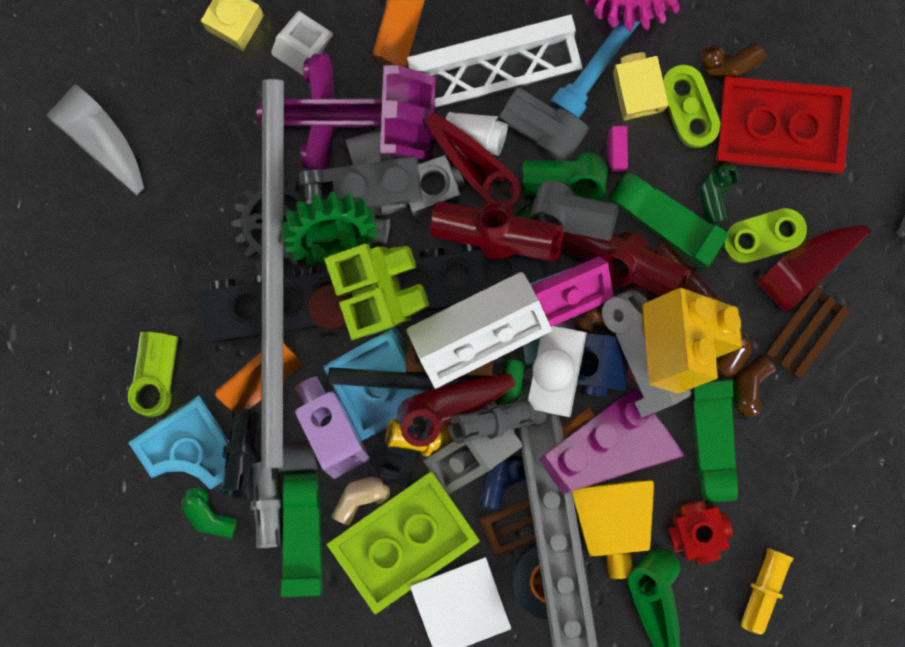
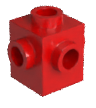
[668,500,733,565]

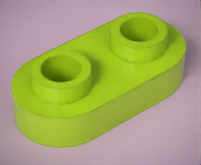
[663,65,720,148]
[722,208,807,264]

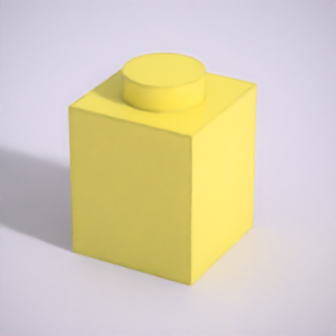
[201,0,264,51]
[612,52,669,121]

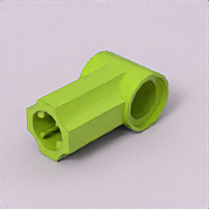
[128,332,178,418]

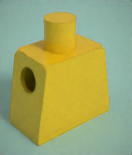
[572,479,654,579]

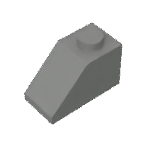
[423,429,523,494]

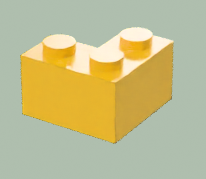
[642,287,742,394]

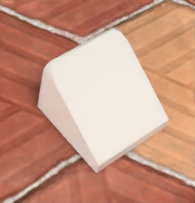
[271,11,333,75]

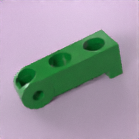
[608,172,730,270]
[690,380,738,504]
[281,472,323,597]

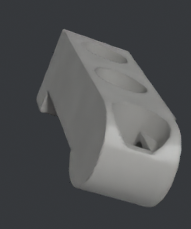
[602,290,694,418]

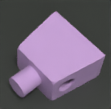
[295,376,372,479]

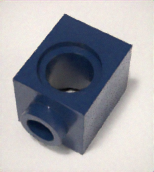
[577,334,628,397]

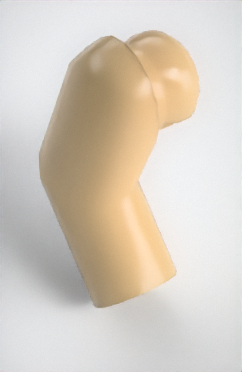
[331,476,391,526]

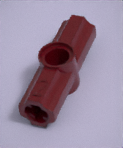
[429,201,564,261]
[561,232,691,296]

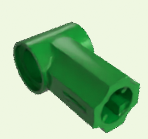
[522,153,608,201]

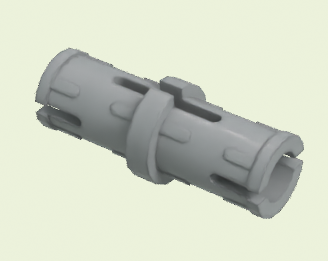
[250,462,283,548]

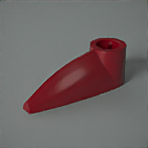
[425,113,521,208]
[756,225,872,313]
[397,374,516,447]

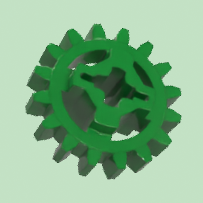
[281,192,377,267]

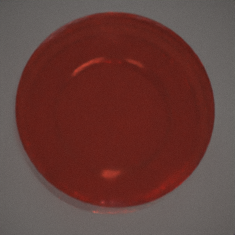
[309,286,350,329]

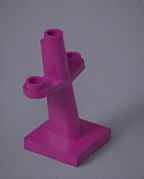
[257,53,436,170]

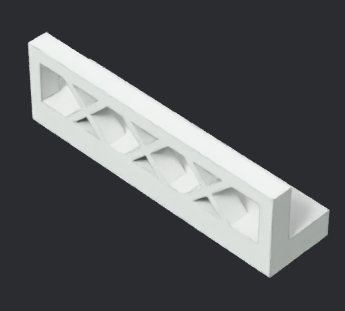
[407,14,583,109]

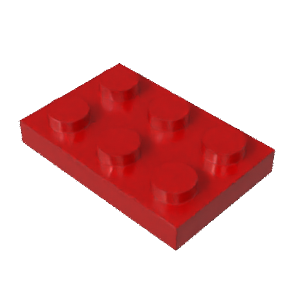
[716,76,852,174]

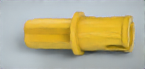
[741,548,794,635]

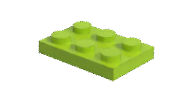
[326,471,480,614]

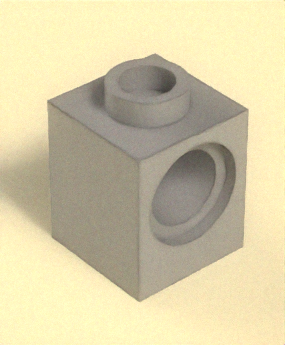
[408,155,465,217]

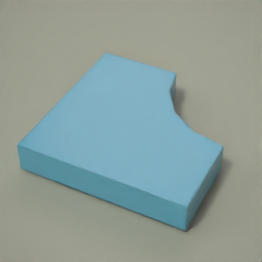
[128,395,229,489]

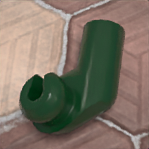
[699,163,739,224]

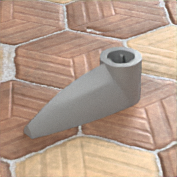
[46,84,144,196]

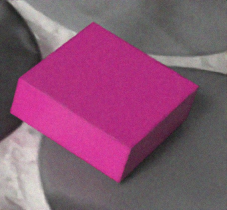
[607,126,628,174]

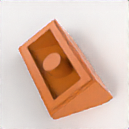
[373,0,425,67]
[215,340,302,412]

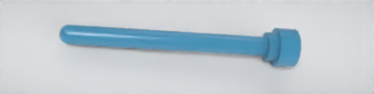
[550,20,641,119]

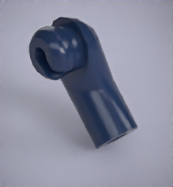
[479,456,526,510]

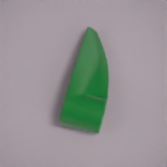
[628,547,681,647]

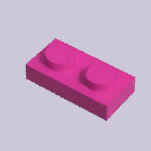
[531,256,614,327]

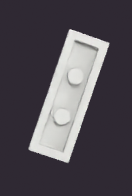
[407,272,552,389]

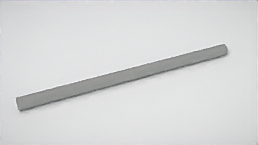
[261,79,284,468]

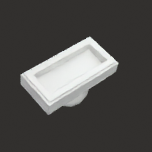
[528,326,587,417]

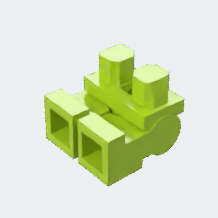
[324,244,429,340]

